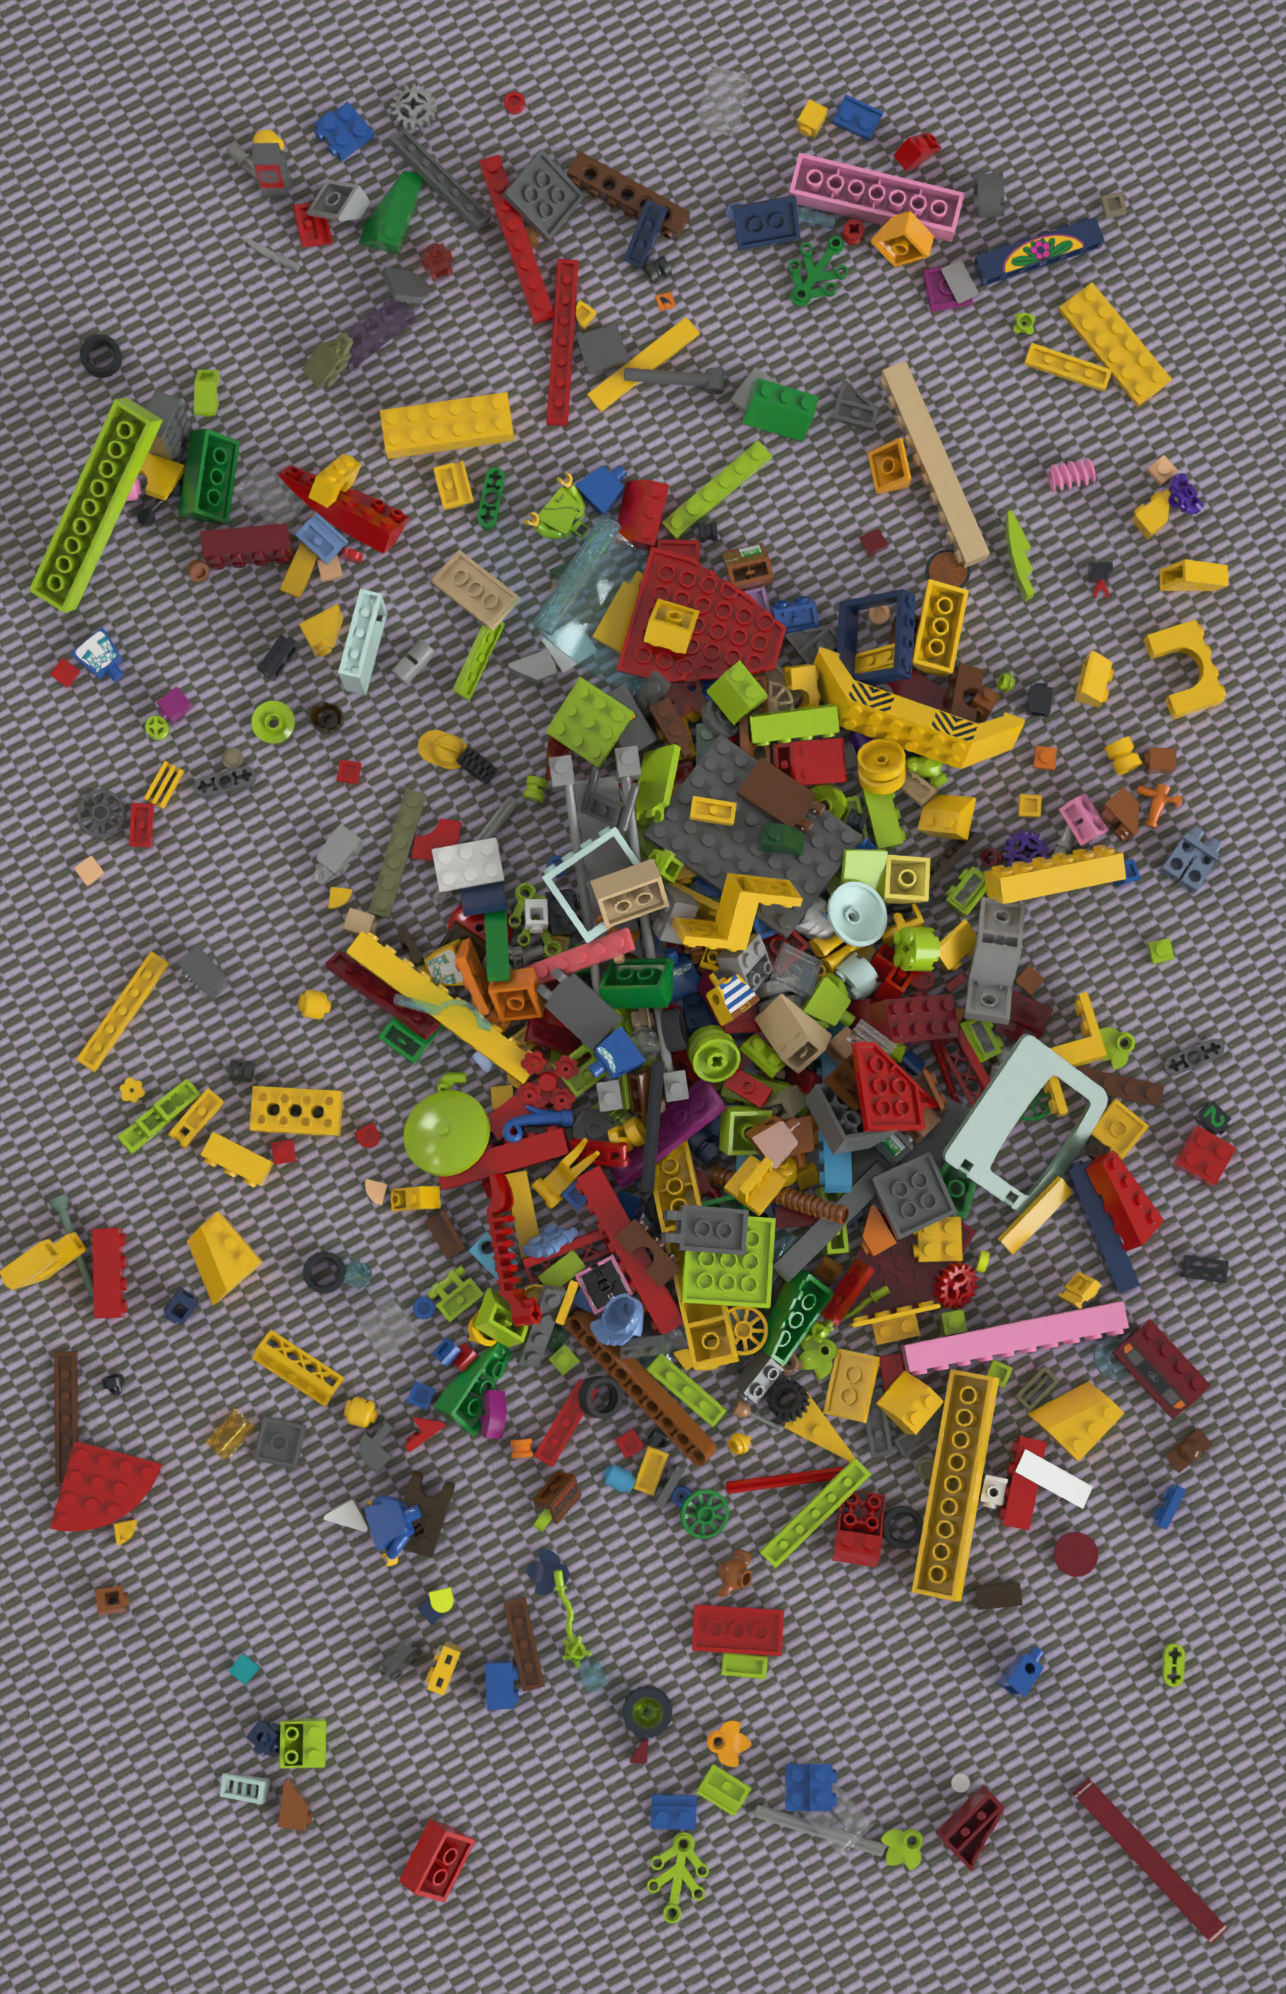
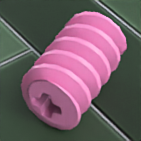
[1048,458,1096,492]

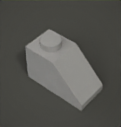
[508,649,558,685]

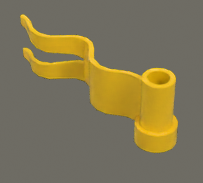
[531,1138,600,1210]

